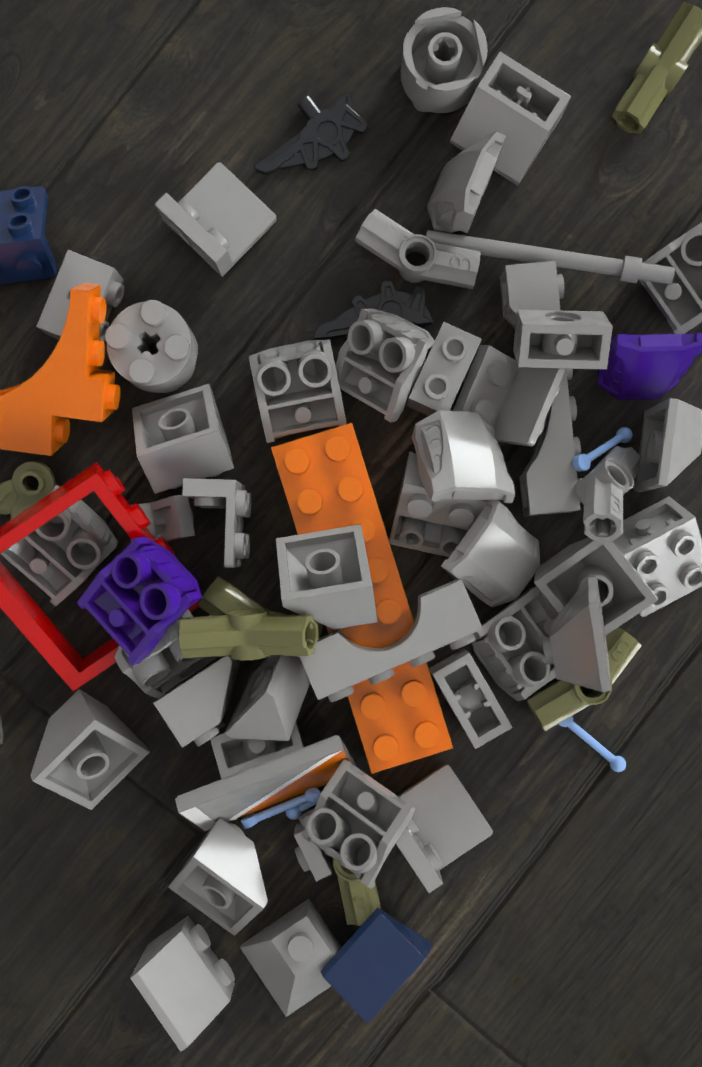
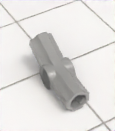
[355,209,481,290]
[575,446,641,542]

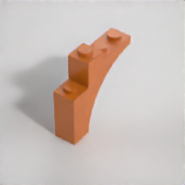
[0,283,120,456]

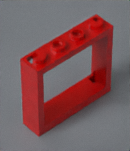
[0,462,200,691]

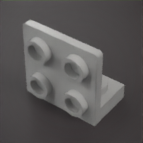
[155,162,277,277]
[453,345,566,447]
[182,478,252,568]
[613,496,702,617]
[396,764,493,893]

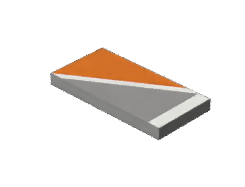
[175,735,356,832]

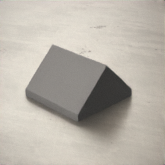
[225,655,310,741]

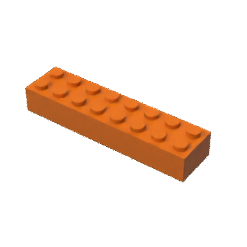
[271,423,453,774]

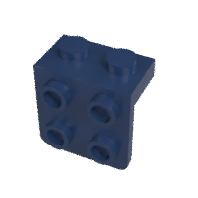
[0,186,57,284]

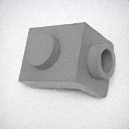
[130,495,195,542]
[294,808,332,881]

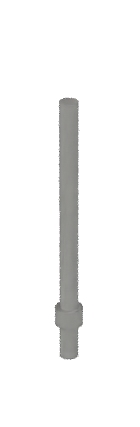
[426,230,675,284]

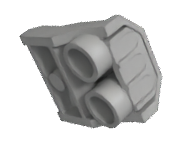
[427,132,506,233]
[639,222,702,334]
[336,308,435,422]
[249,340,347,443]
[412,410,515,503]
[0,485,118,606]
[441,500,540,607]
[472,585,559,701]
[114,610,223,699]
[301,759,415,889]

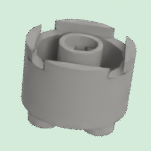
[401,7,488,113]
[105,300,198,393]

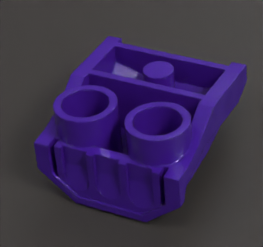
[597,333,702,400]
[77,537,202,666]

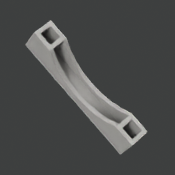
[499,261,582,517]

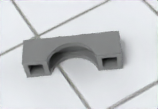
[299,579,483,702]

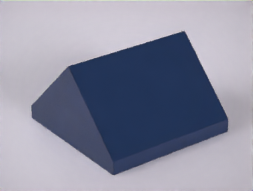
[320,907,432,1024]

